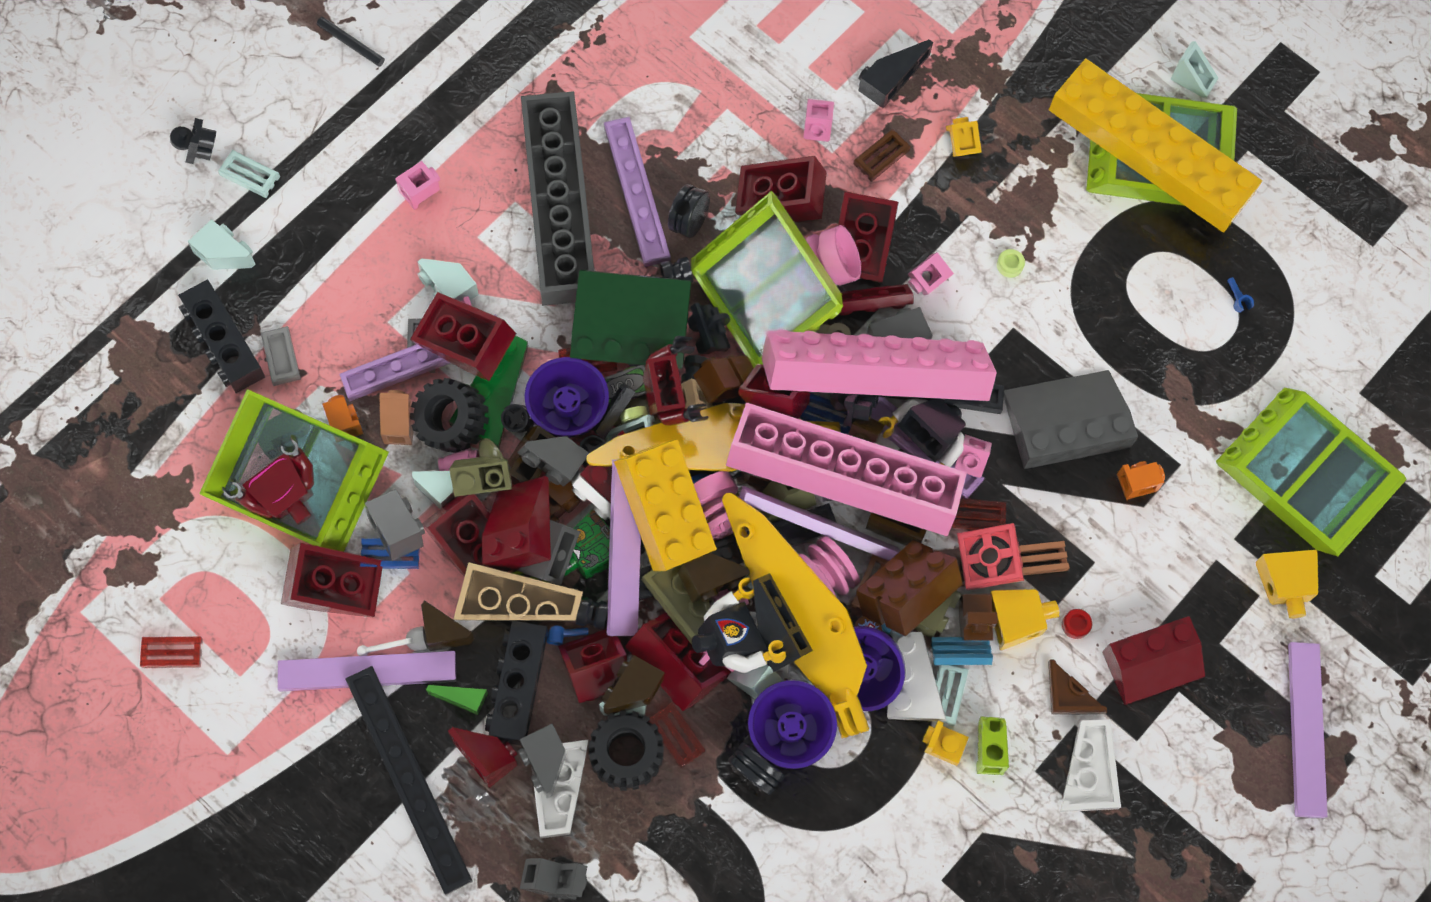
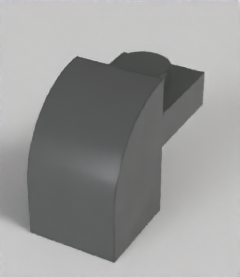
[520,858,588,900]

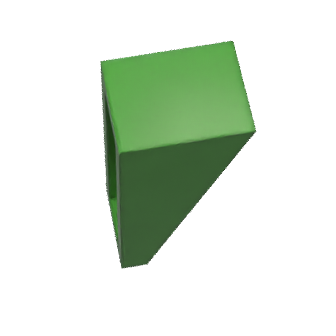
[426,685,488,715]

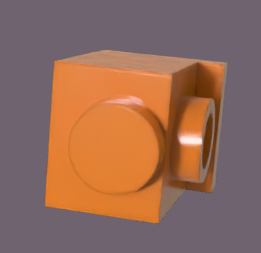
[322,395,364,443]
[1117,461,1165,500]

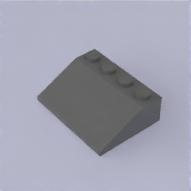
[1004,370,1138,469]

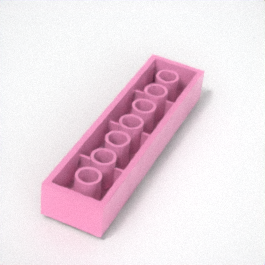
[762,329,997,401]
[726,403,967,536]

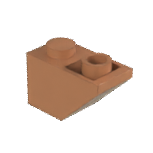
[380,390,414,445]

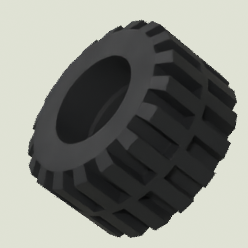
[410,378,489,453]
[589,710,664,791]

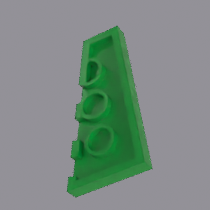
[449,335,529,449]

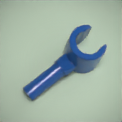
[1227,277,1254,312]
[547,626,588,645]

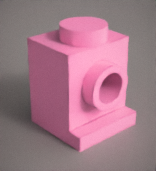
[395,161,440,210]
[908,252,954,295]

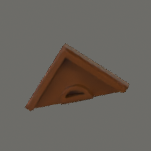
[1048,659,1107,714]

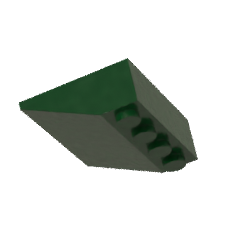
[570,270,691,369]

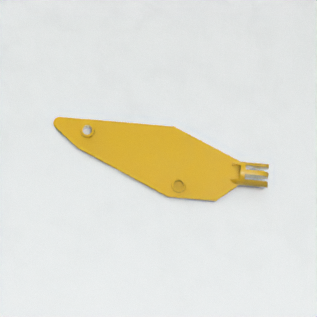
[586,403,841,472]
[722,492,869,739]

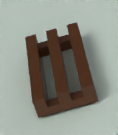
[853,129,911,182]

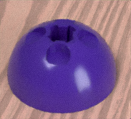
[524,357,609,438]
[854,626,906,711]
[748,680,837,769]

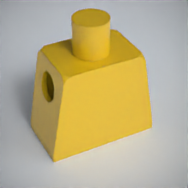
[1255,550,1318,619]
[990,589,1059,651]

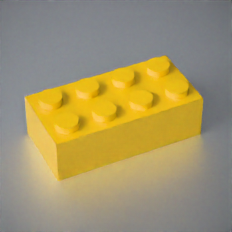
[614,439,717,571]

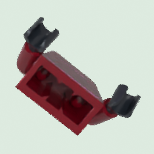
[643,336,708,426]
[222,435,314,525]

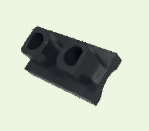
[170,118,217,164]
[688,303,731,354]
[830,393,879,427]

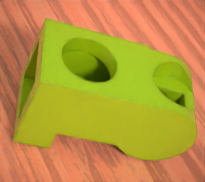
[976,716,1009,775]

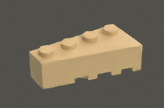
[453,563,583,621]

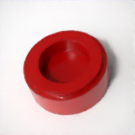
[1062,609,1092,639]

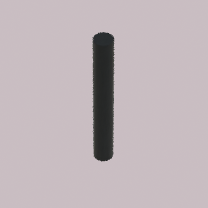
[317,16,385,67]

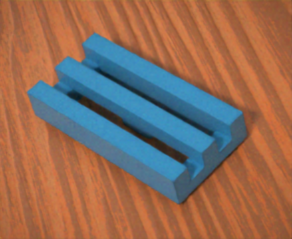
[931,637,993,665]

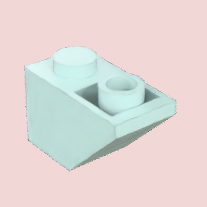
[188,219,255,270]
[417,258,479,301]

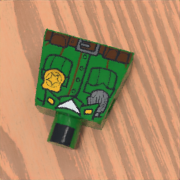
[564,509,610,579]

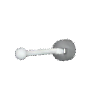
[357,626,428,656]

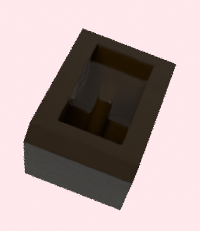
[421,600,474,651]

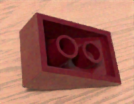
[735,156,827,222]
[838,191,899,282]
[410,292,517,381]
[482,476,551,572]
[422,494,508,577]
[281,543,383,618]

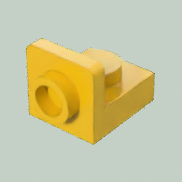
[946,117,982,157]
[922,720,969,766]

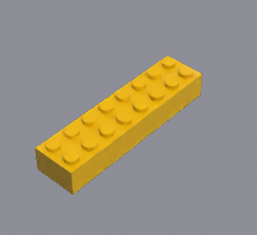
[1049,58,1263,233]

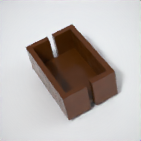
[856,540,963,636]

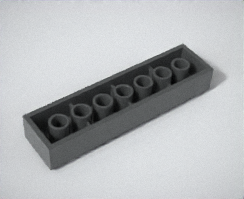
[521,91,594,306]

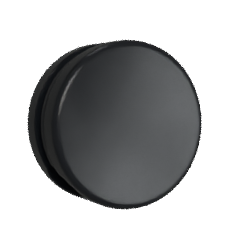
[668,184,710,238]
[728,742,785,795]

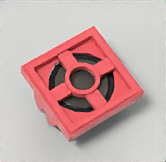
[957,523,1024,591]

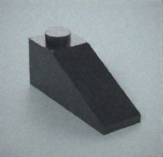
[858,39,933,108]
[753,573,813,672]

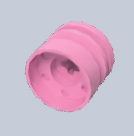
[793,225,861,294]
[694,471,741,542]
[799,536,860,596]

